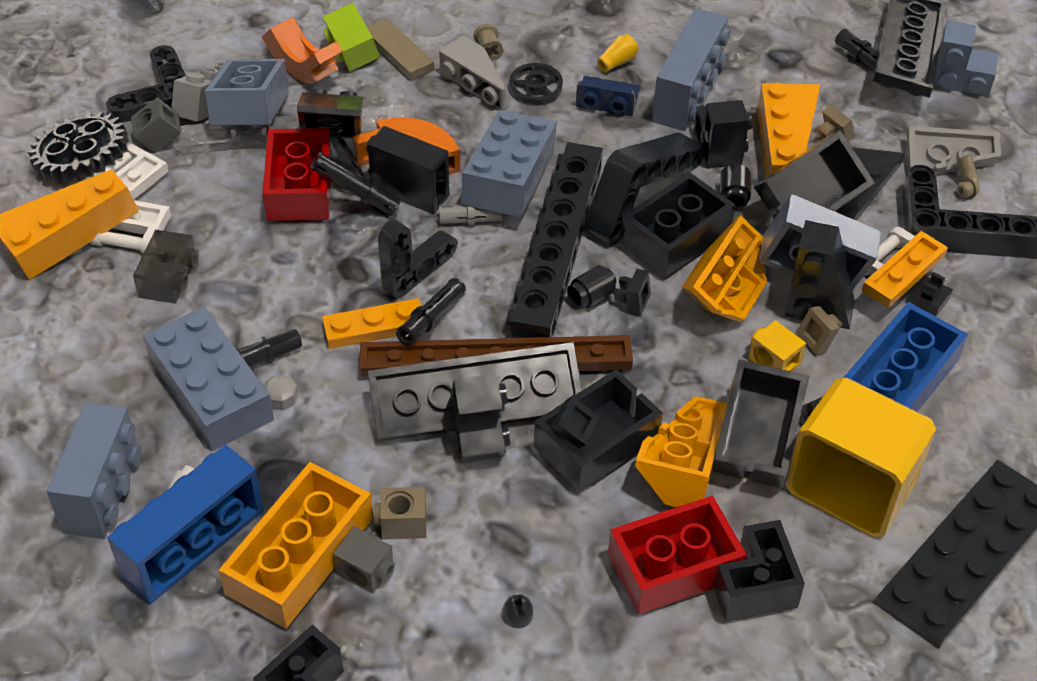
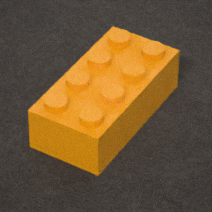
[219,462,373,629]

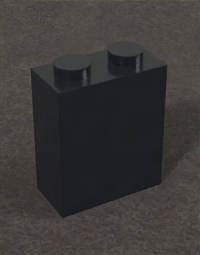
[366,126,450,215]

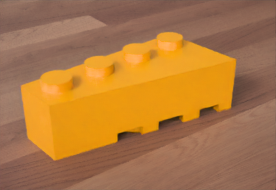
[757,83,821,178]
[0,169,139,280]

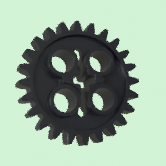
[28,112,129,183]

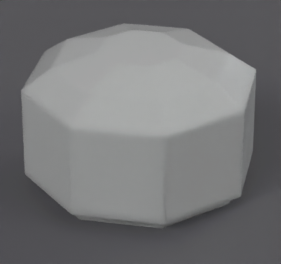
[264,375,298,410]

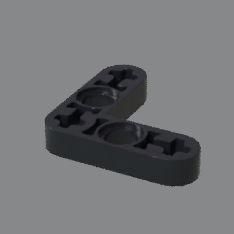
[106,45,186,123]
[378,219,458,298]

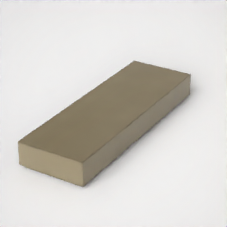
[367,18,434,80]

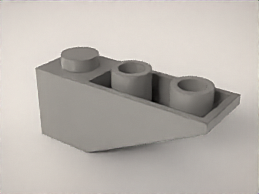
[439,35,506,111]
[172,62,225,122]

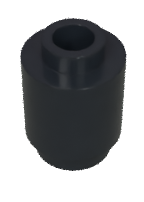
[720,164,751,210]
[567,265,617,309]

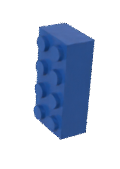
[843,302,968,412]
[107,445,264,605]

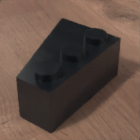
[785,220,855,329]

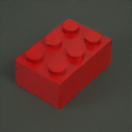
[262,128,333,221]
[608,495,747,615]

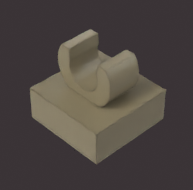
[818,104,854,142]
[796,306,843,355]

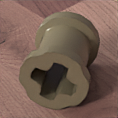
[473,24,504,61]

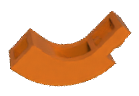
[262,17,343,84]
[352,117,461,175]

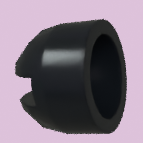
[503,594,533,628]

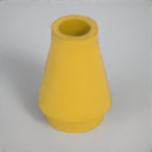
[597,34,639,73]

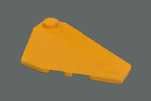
[635,396,728,507]

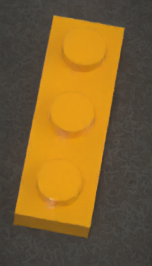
[861,231,948,308]
[322,298,422,349]

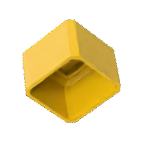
[785,378,936,538]

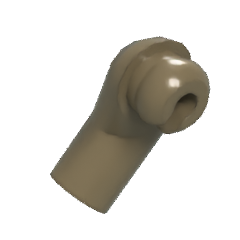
[956,155,980,198]

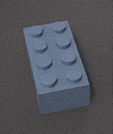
[652,8,731,131]
[461,110,557,217]
[143,306,274,451]

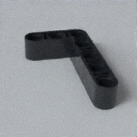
[584,132,706,245]
[902,165,1037,259]

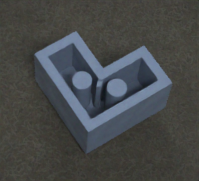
[934,20,998,97]

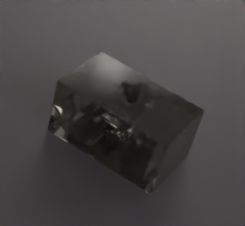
[133,229,199,304]

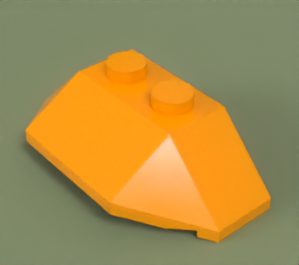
[681,215,767,323]

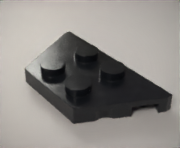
[836,147,905,221]

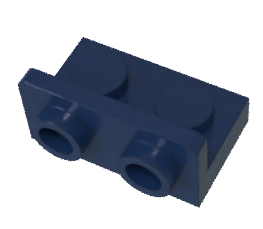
[576,76,640,116]

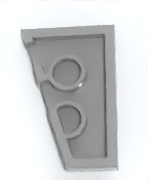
[906,126,1001,175]

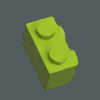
[322,3,380,71]

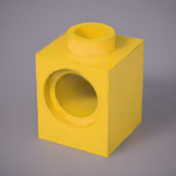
[749,320,806,372]

